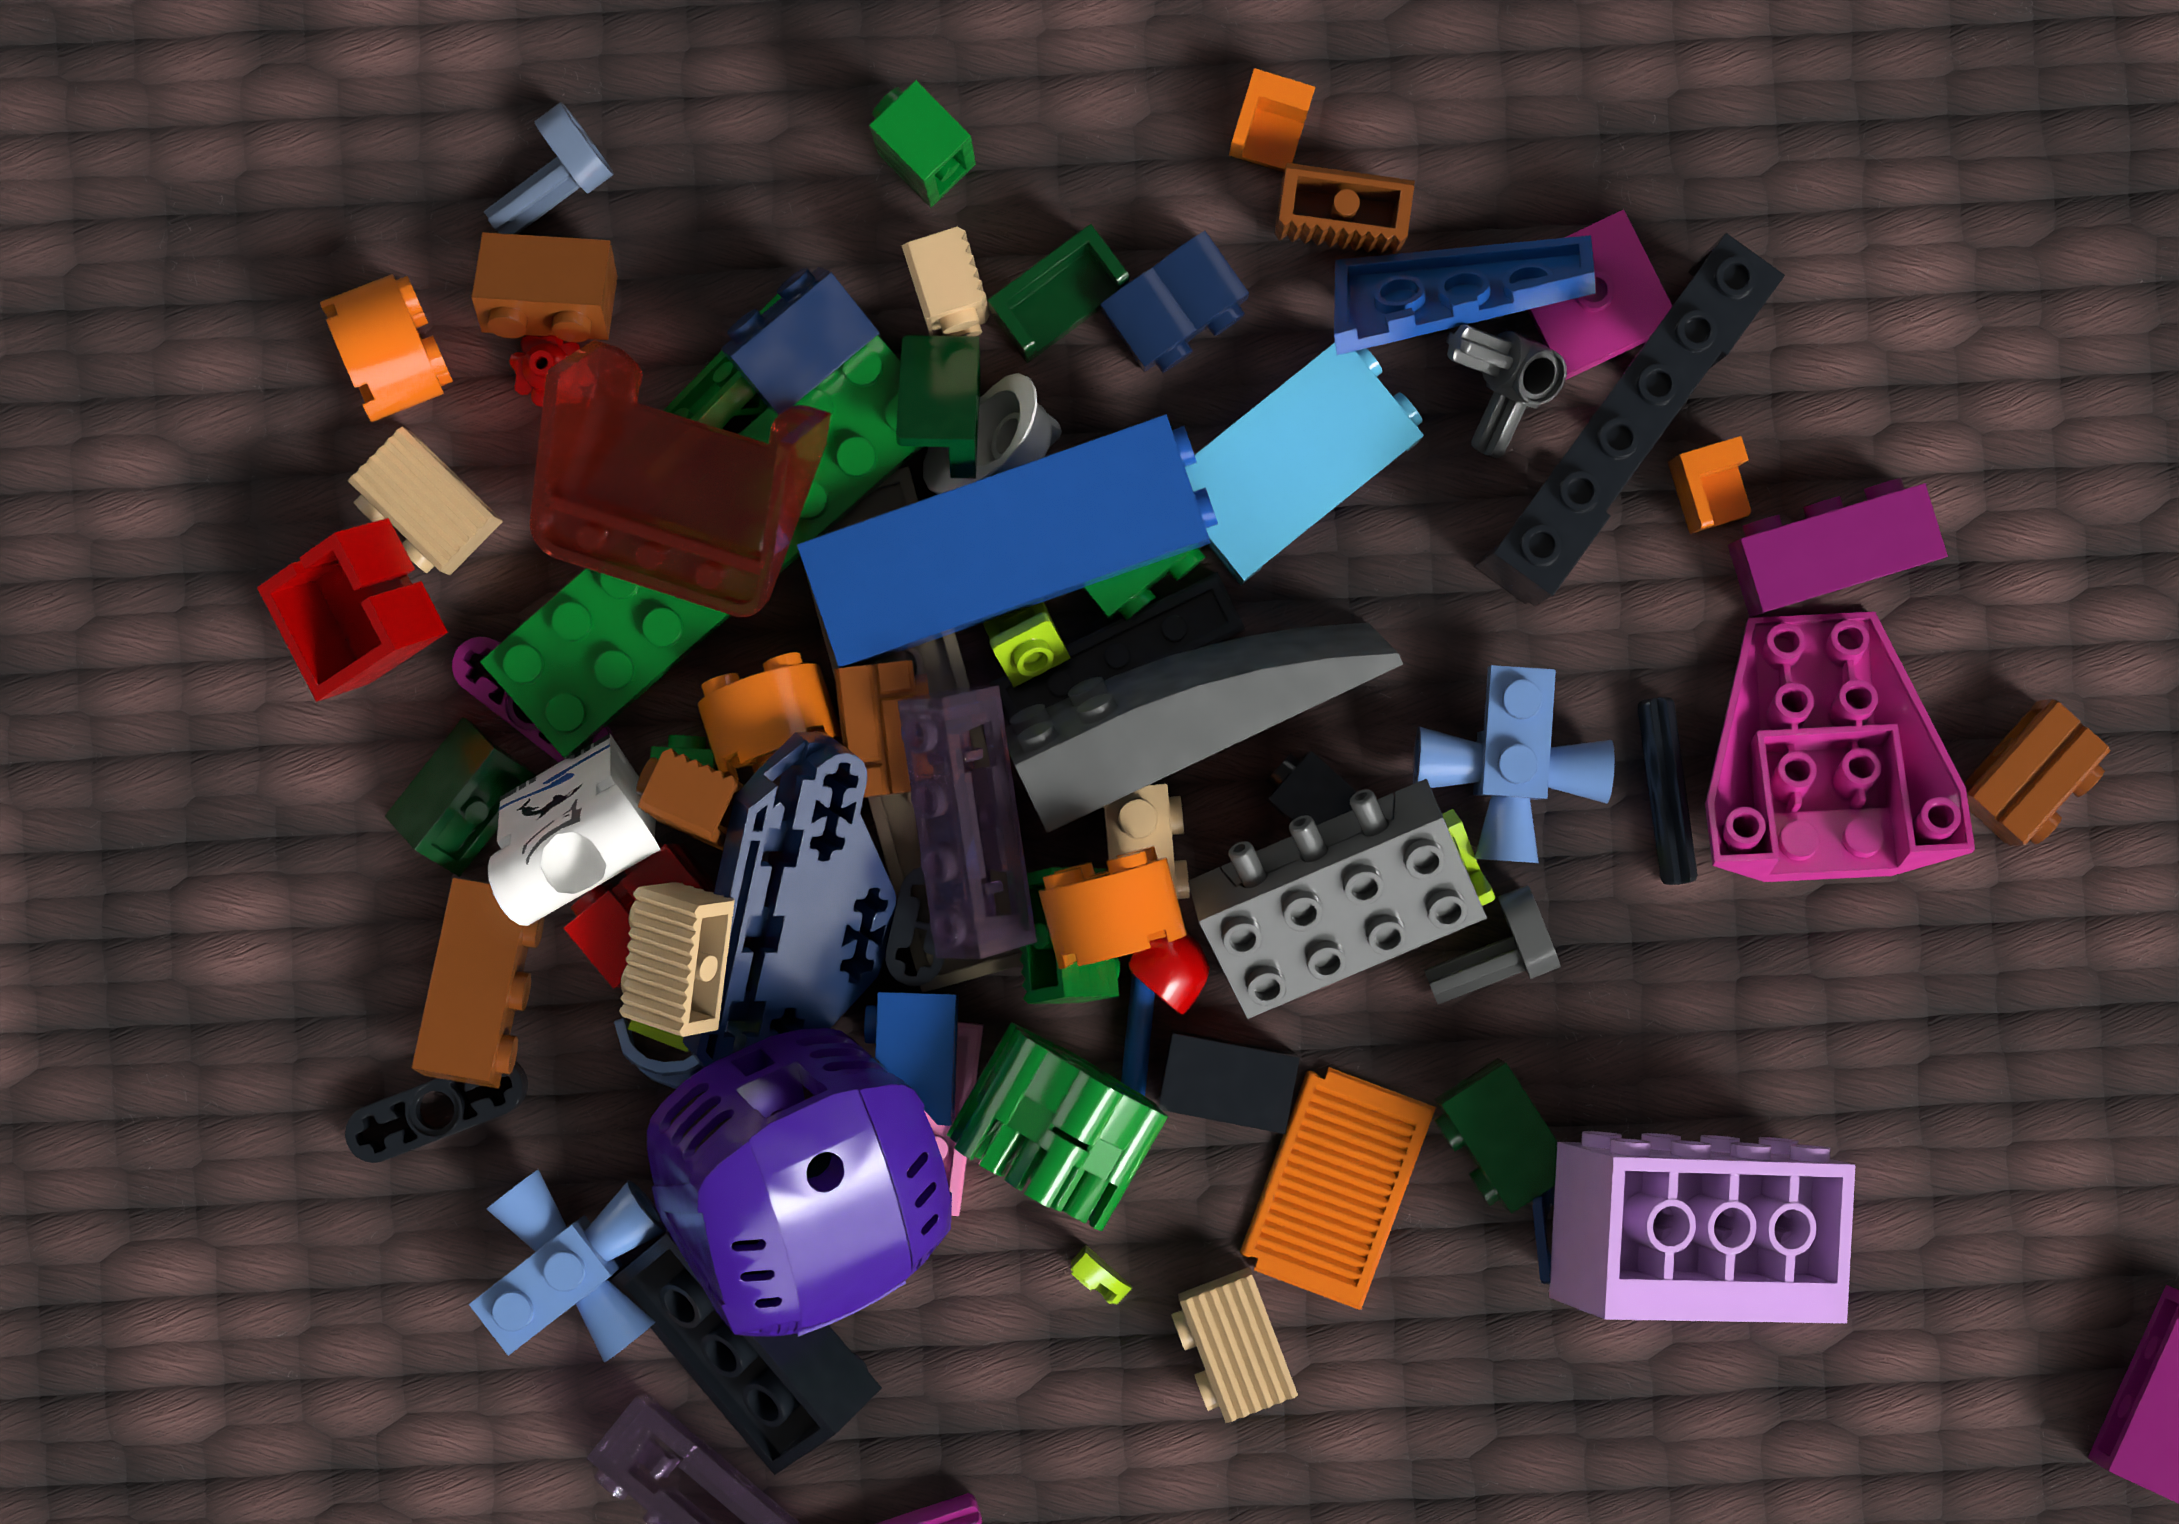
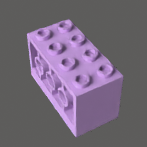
[1549,1131,1855,1323]

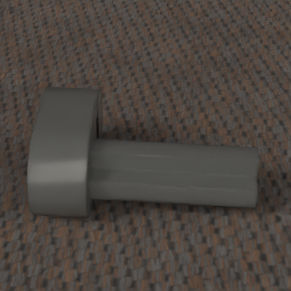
[1424,885,1561,1005]

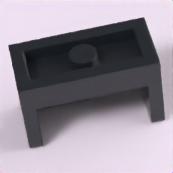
[1157,1029,1300,1134]

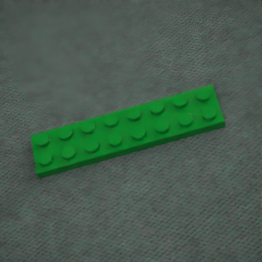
[480,335,923,759]

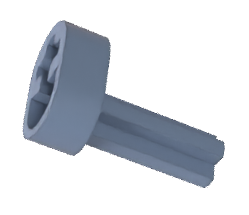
[484,102,614,234]

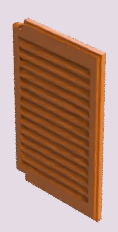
[1240,1067,1436,1310]

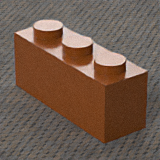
[412,878,544,1088]

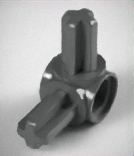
[1446,325,1567,458]

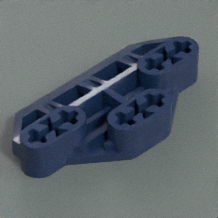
[683,731,896,1068]

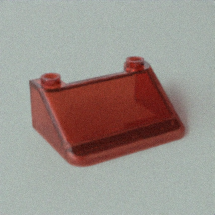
[530,340,831,617]

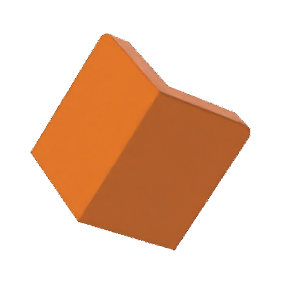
[1229,68,1315,172]
[1668,436,1751,534]

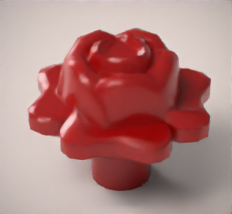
[509,335,587,407]

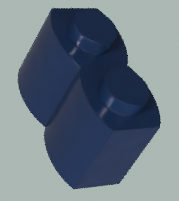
[1100,231,1249,373]

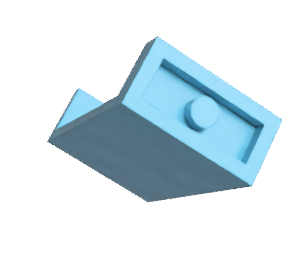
[1185,343,1424,585]

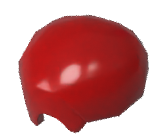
[1129,930,1210,1015]

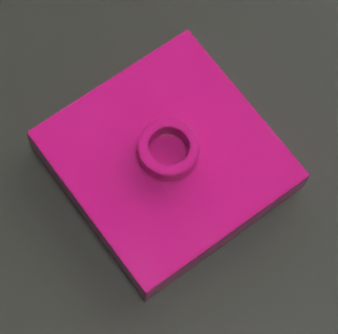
[1527,209,1673,380]

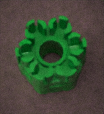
[946,1022,1168,1231]

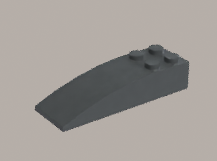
[1000,622,1403,833]

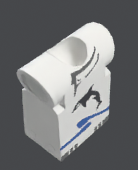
[488,734,660,926]

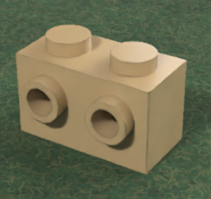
[1104,784,1190,899]

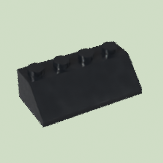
[610,1232,882,1475]

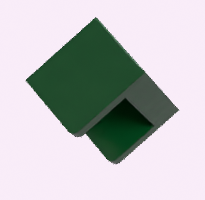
[987,224,1129,363]

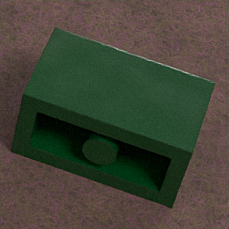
[1434,1058,1557,1214]

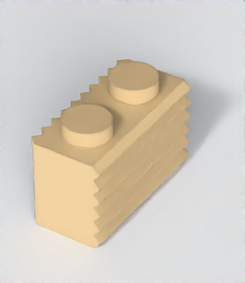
[902,226,990,336]
[348,426,503,575]
[619,882,735,1037]
[1171,1267,1298,1423]

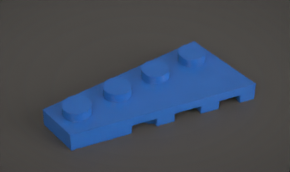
[1334,235,1596,355]

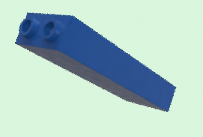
[797,414,1218,668]

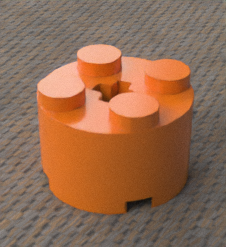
[320,274,453,422]
[697,652,842,780]
[1038,846,1187,969]

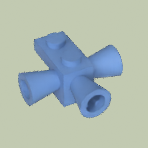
[1413,665,1615,863]
[469,1169,668,1363]

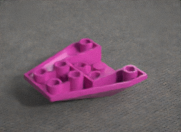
[1705,612,1975,882]

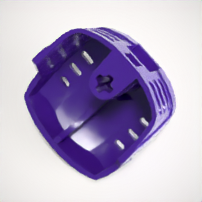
[647,1028,952,1337]

